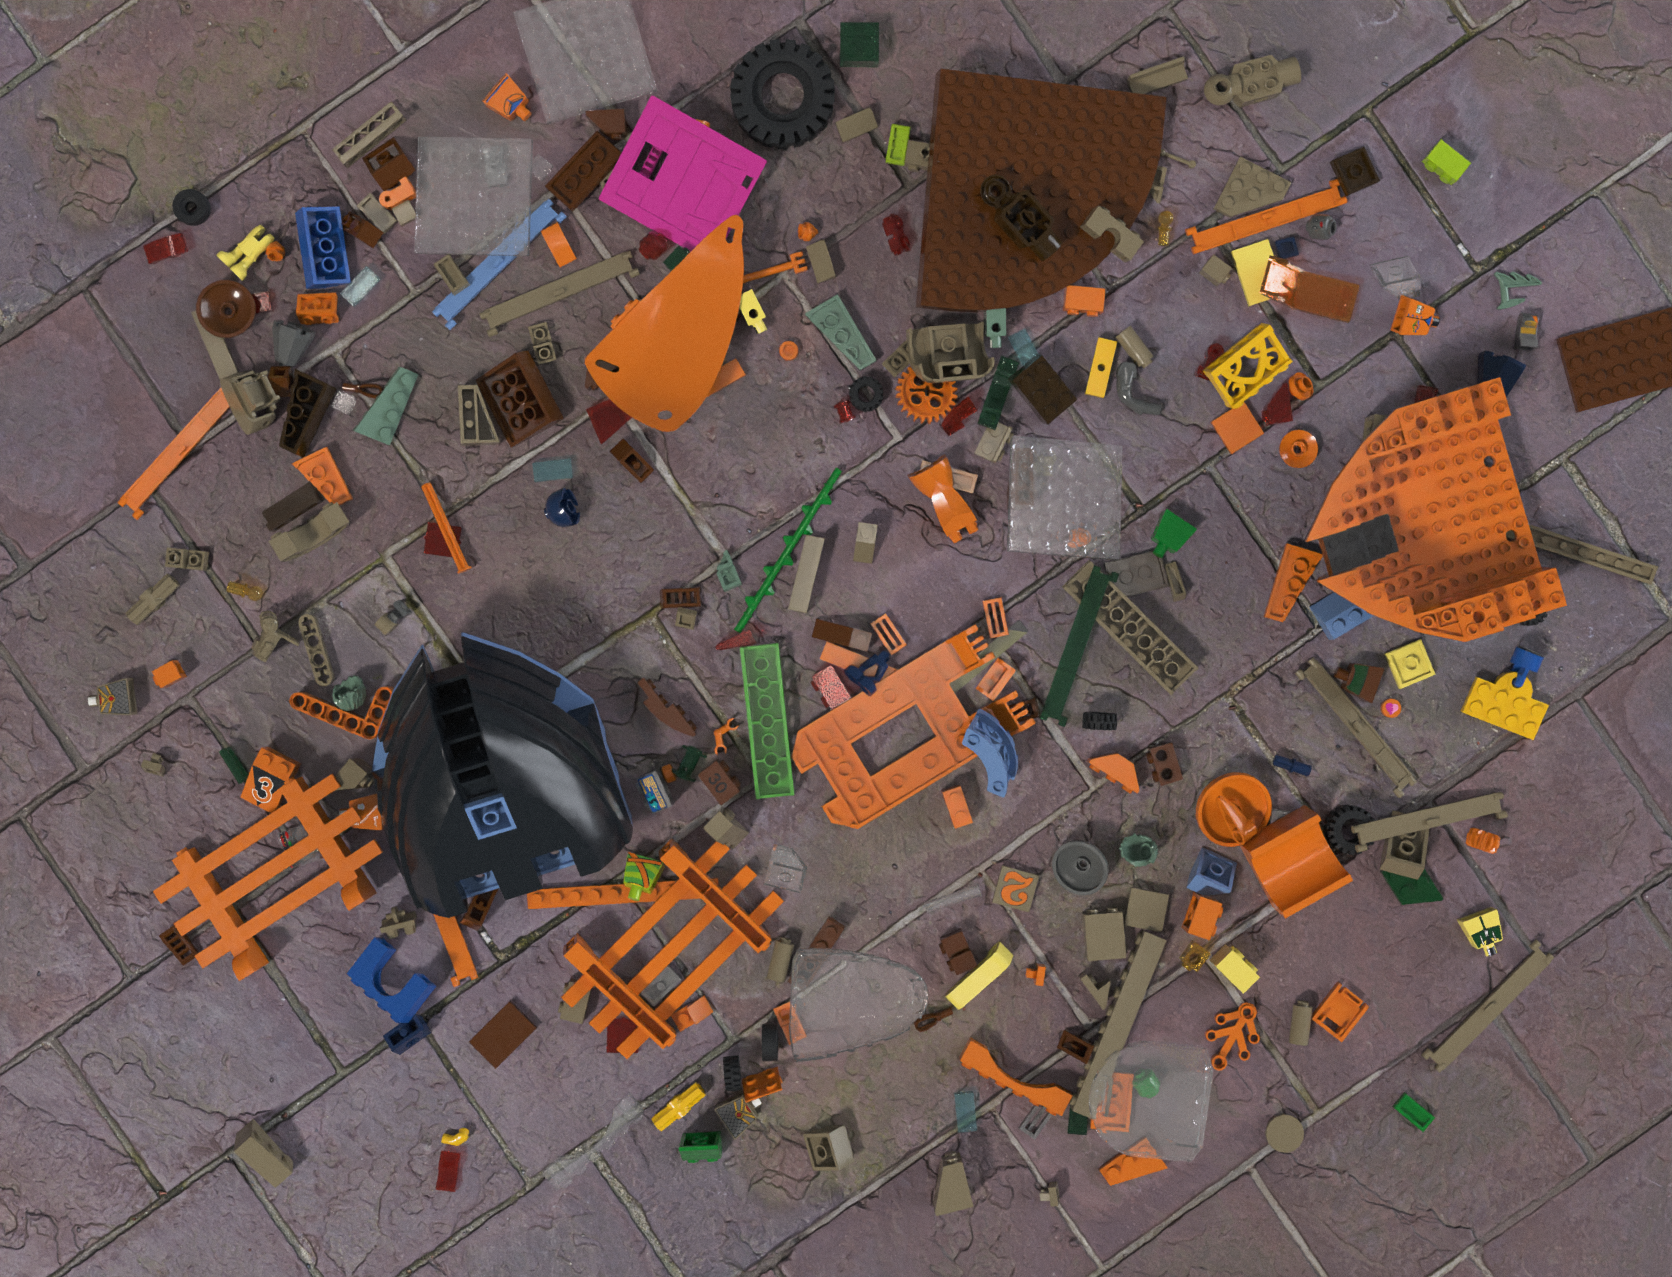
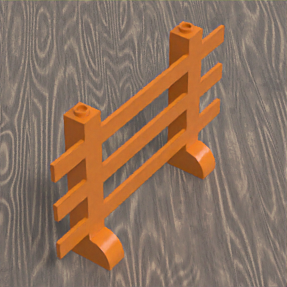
[153,773,383,981]
[561,838,784,1059]

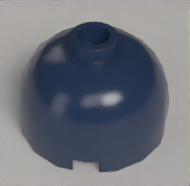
[544,488,580,527]

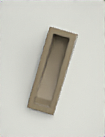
[1164,562,1186,602]

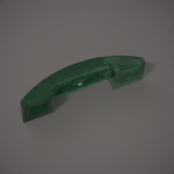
[977,356,1019,430]

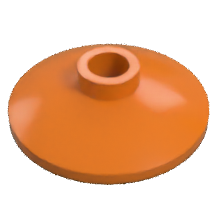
[1279,430,1318,468]

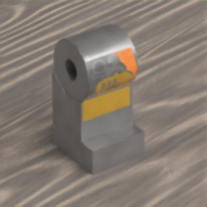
[1514,313,1538,350]

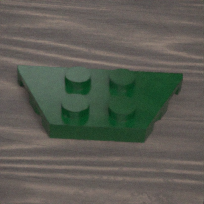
[1380,869,1444,905]

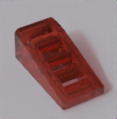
[715,630,757,650]

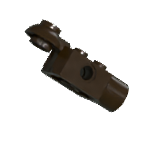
[980,175,1062,261]

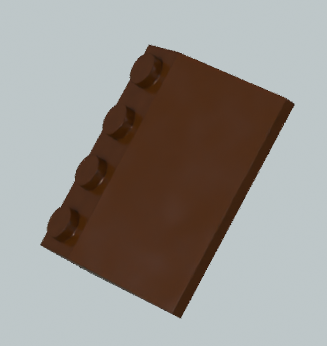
[475,351,564,448]

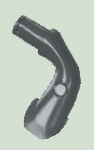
[1116,362,1161,415]

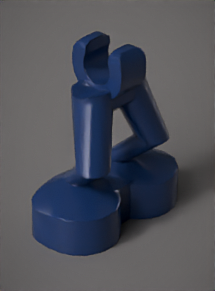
[844,650,890,697]

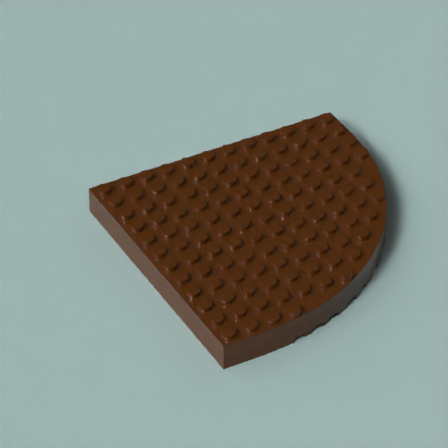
[916,68,1166,312]

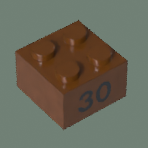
[698,759,741,805]

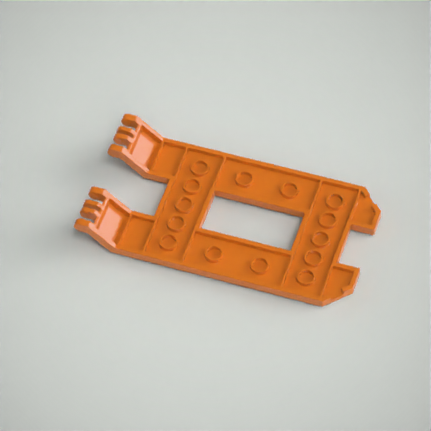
[791,624,1035,829]

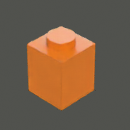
[152,660,187,688]

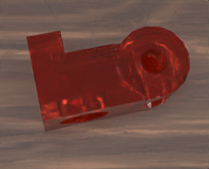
[1194,343,1224,382]

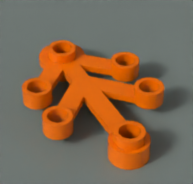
[1205,1002,1260,1071]

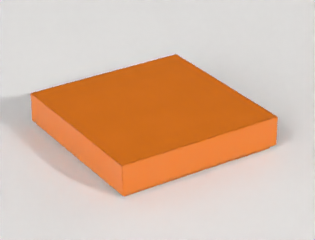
[1210,402,1264,454]

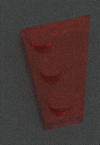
[586,399,632,444]

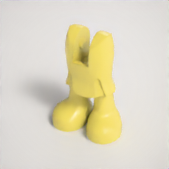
[216,225,275,281]

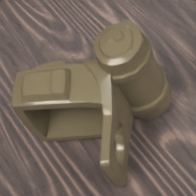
[251,610,300,663]

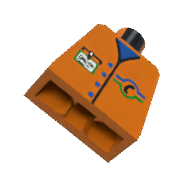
[1390,295,1440,335]

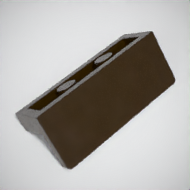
[262,482,323,532]

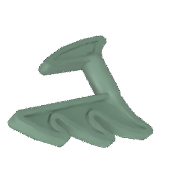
[1494,272,1542,310]

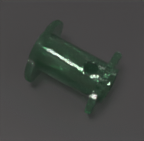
[672,744,707,782]

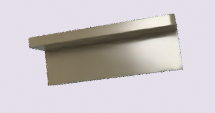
[1127,56,1188,94]

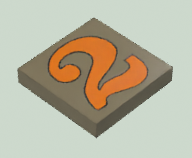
[992,865,1039,912]

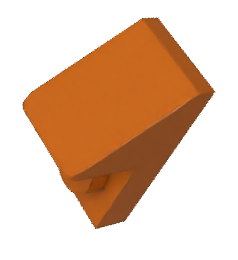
[671,995,714,1032]

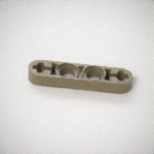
[298,614,335,686]

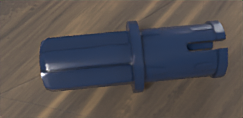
[1272,755,1312,777]

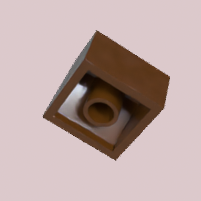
[362,137,416,191]

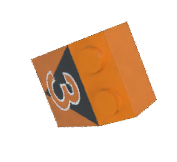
[240,746,301,813]

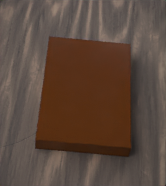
[469,1000,537,1069]

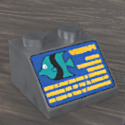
[635,768,675,814]

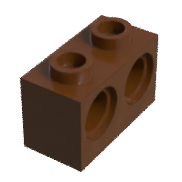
[1146,742,1183,786]

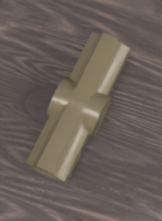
[125,573,180,625]

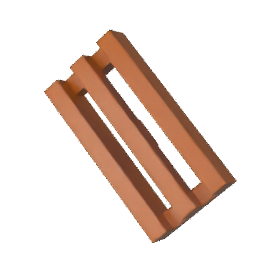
[982,597,1009,639]
[870,613,907,655]

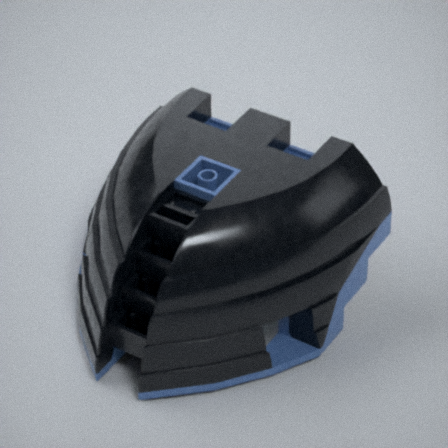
[372,632,633,918]

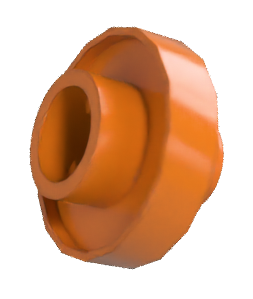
[1289,372,1314,400]

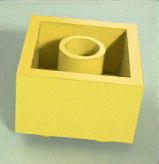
[1210,944,1260,994]

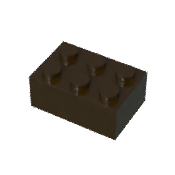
[1008,354,1077,425]

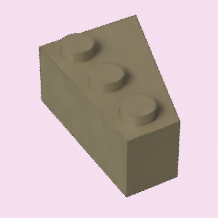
[458,385,500,446]
[703,806,749,849]
[234,1119,293,1188]

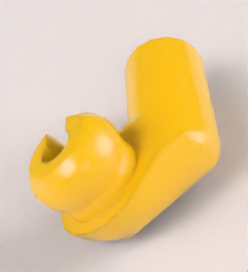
[441,1128,469,1146]

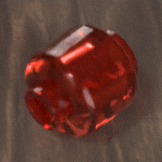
[638,231,667,260]

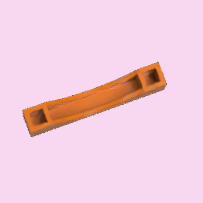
[959,1037,1073,1116]

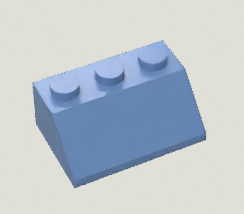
[1309,592,1373,640]

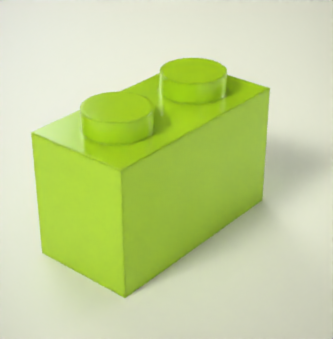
[1421,139,1471,185]

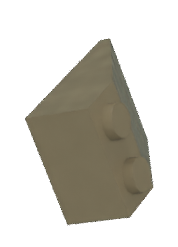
[1380,810,1430,880]

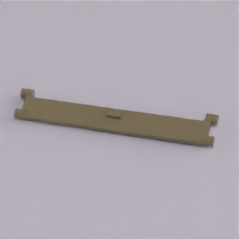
[479,250,640,337]
[1295,657,1417,798]
[1351,792,1508,853]
[1421,939,1554,1073]

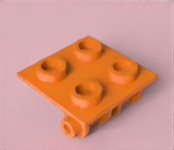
[742,1066,783,1103]

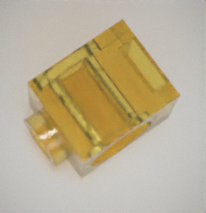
[1179,940,1211,972]

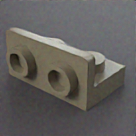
[974,419,1014,464]

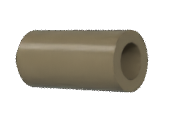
[1115,326,1153,369]
[766,937,794,982]
[1289,1000,1313,1046]

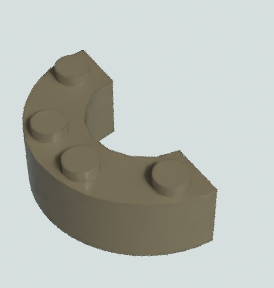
[268,502,349,562]

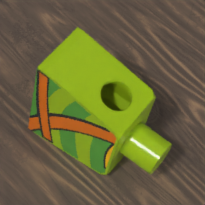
[623,852,665,901]

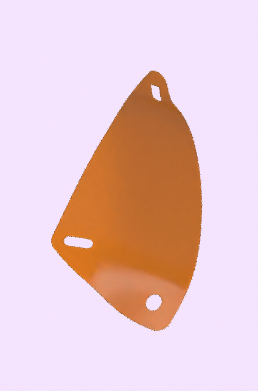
[585,215,744,432]

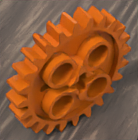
[895,367,958,424]

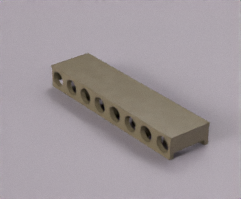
[1062,560,1199,695]

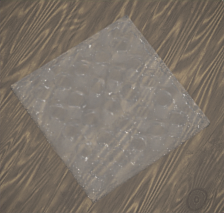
[513,0,657,124]
[414,137,533,256]
[1007,436,1122,560]

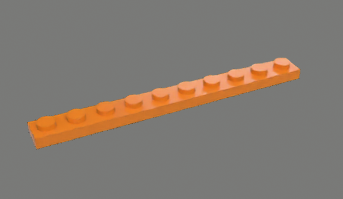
[527,878,719,909]

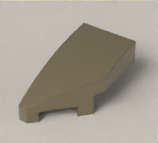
[1150,166,1167,204]

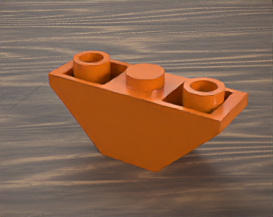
[1087,752,1140,794]

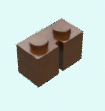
[938,928,977,975]

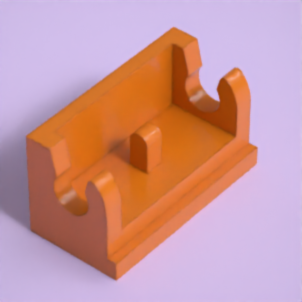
[975,658,1016,701]

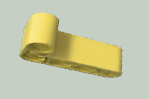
[945,941,1013,1010]

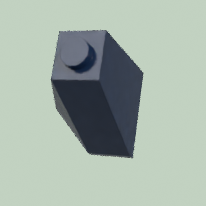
[1477,350,1527,398]

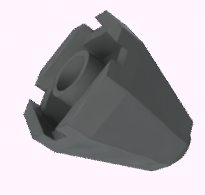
[272,320,316,367]

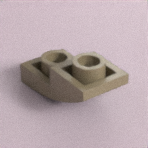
[528,321,557,365]
[882,340,910,378]
[165,548,209,571]

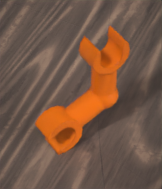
[714,718,739,755]

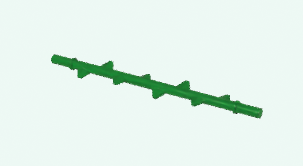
[734,468,842,633]

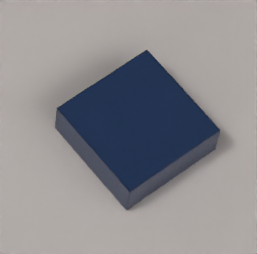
[1274,236,1299,261]

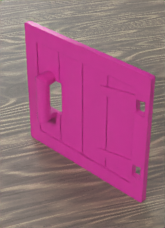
[599,96,767,251]

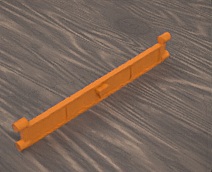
[1185,179,1347,255]
[117,388,230,520]
[433,914,479,987]

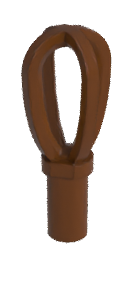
[342,383,383,399]
[914,1007,953,1032]

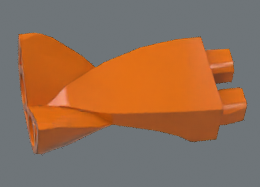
[907,454,978,543]

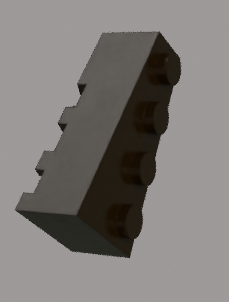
[279,369,337,458]

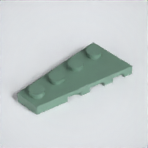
[805,294,877,371]
[352,367,418,445]

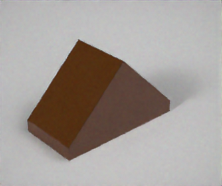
[1057,1030,1094,1064]

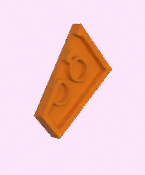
[292,447,353,506]
[1098,1136,1168,1186]

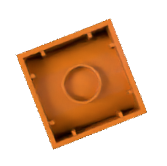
[1239,805,1353,919]

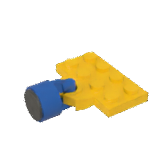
[1461,646,1549,740]

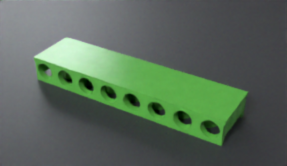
[740,643,795,799]

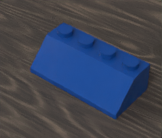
[295,206,351,289]

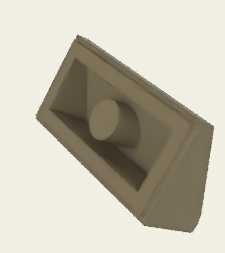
[835,107,878,143]
[806,240,836,284]

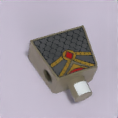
[88,678,137,715]
[714,1093,763,1140]

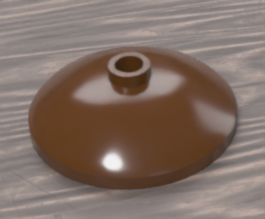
[196,280,256,338]

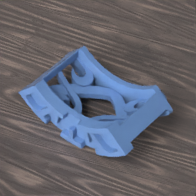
[962,708,1018,797]

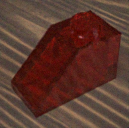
[1261,383,1293,426]

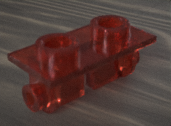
[882,214,910,256]

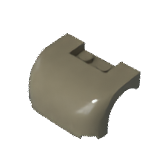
[906,322,995,383]

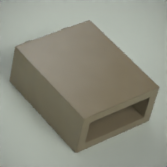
[1082,907,1126,961]

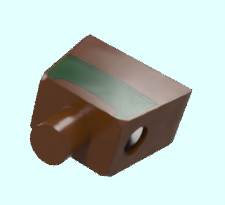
[1334,663,1384,703]

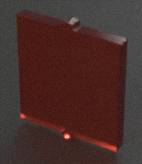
[424,522,462,558]
[607,1017,639,1055]

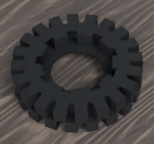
[730,39,835,149]

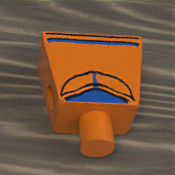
[482,73,532,121]

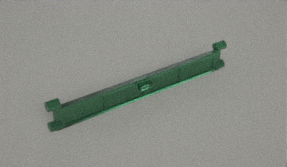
[1040,565,1119,727]

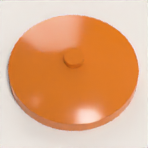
[1196,772,1272,847]

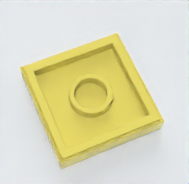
[1384,639,1436,689]

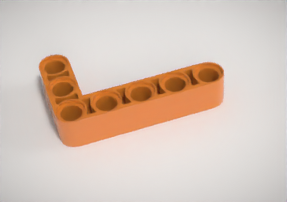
[289,686,394,739]

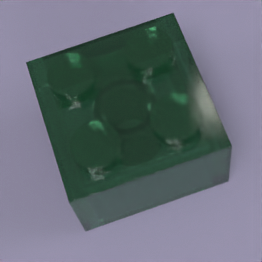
[840,22,879,67]

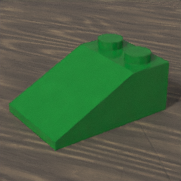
[679,1131,722,1163]

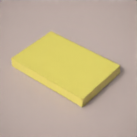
[1231,239,1286,307]

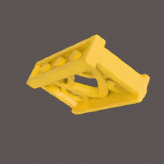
[1203,323,1293,409]

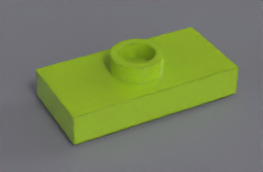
[885,124,911,166]

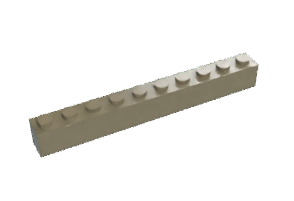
[1069,930,1167,1120]

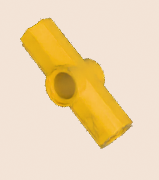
[651,1082,706,1132]

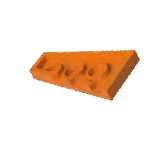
[1263,543,1323,622]

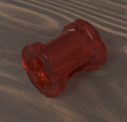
[833,400,856,424]

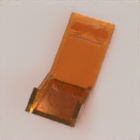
[1259,255,1360,323]

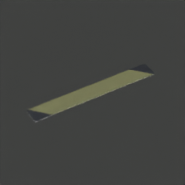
[949,620,1028,693]

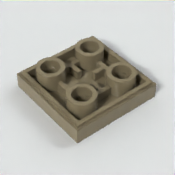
[1124,887,1169,933]

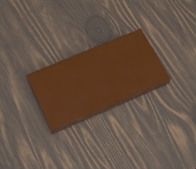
[545,131,622,212]

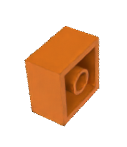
[1181,892,1223,940]

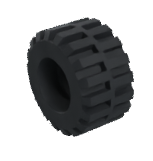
[1324,805,1375,855]

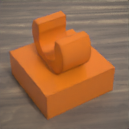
[1025,963,1046,986]

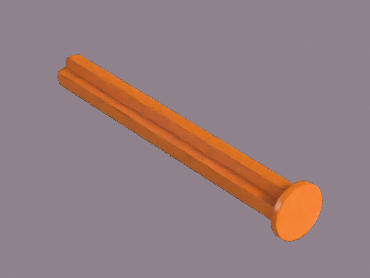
[421,482,472,574]

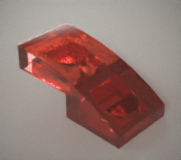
[143,233,188,264]
[941,396,978,437]
[435,1151,461,1192]

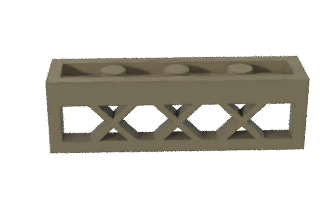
[332,101,407,168]
[788,535,825,614]

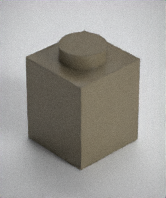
[1199,254,1232,286]

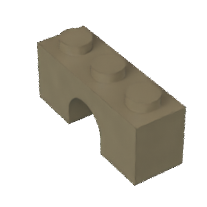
[1080,206,1144,262]

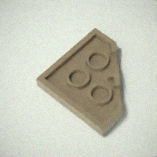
[1213,156,1292,218]

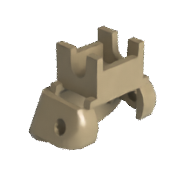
[220,370,280,435]

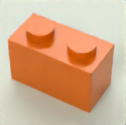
[1063,285,1105,317]
[941,785,973,829]

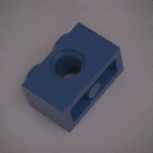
[383,1014,432,1055]

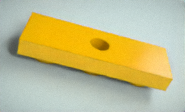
[1085,337,1117,398]

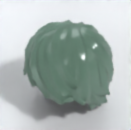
[332,675,366,711]
[1119,833,1158,867]

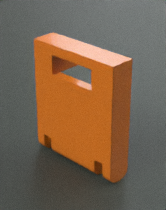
[1311,982,1369,1042]

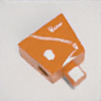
[339,793,384,830]

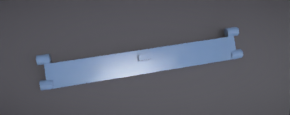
[432,198,567,330]

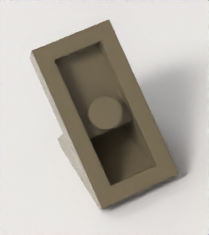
[1078,972,1110,1010]

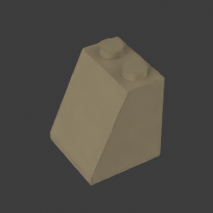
[933,1151,973,1216]

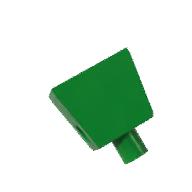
[1151,509,1197,558]

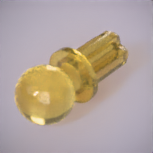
[1157,210,1174,246]
[226,581,263,601]

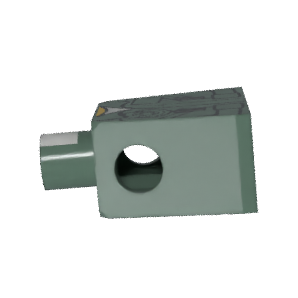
[984,308,1006,348]

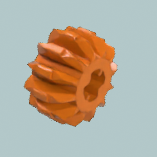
[1465,827,1501,854]

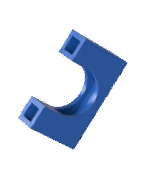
[347,937,436,1023]

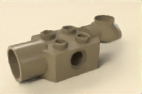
[1204,55,1301,108]

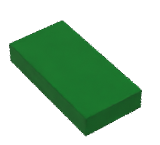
[1392,1092,1435,1132]

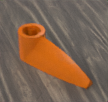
[1216,796,1258,845]

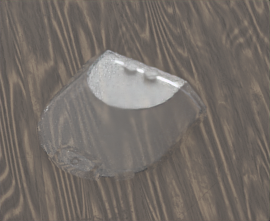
[1089,1041,1213,1162]

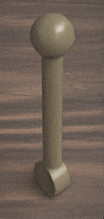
[1160,149,1196,169]

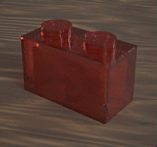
[810,665,851,710]

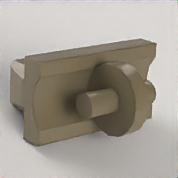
[380,906,417,939]

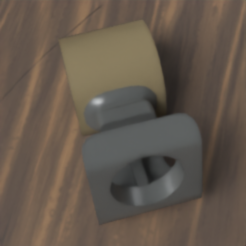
[375,600,412,636]

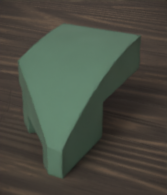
[717,550,742,592]

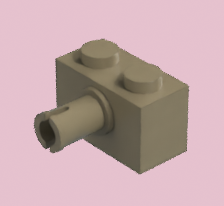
[905,140,930,172]

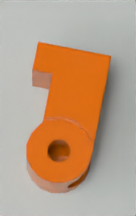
[379,176,419,210]

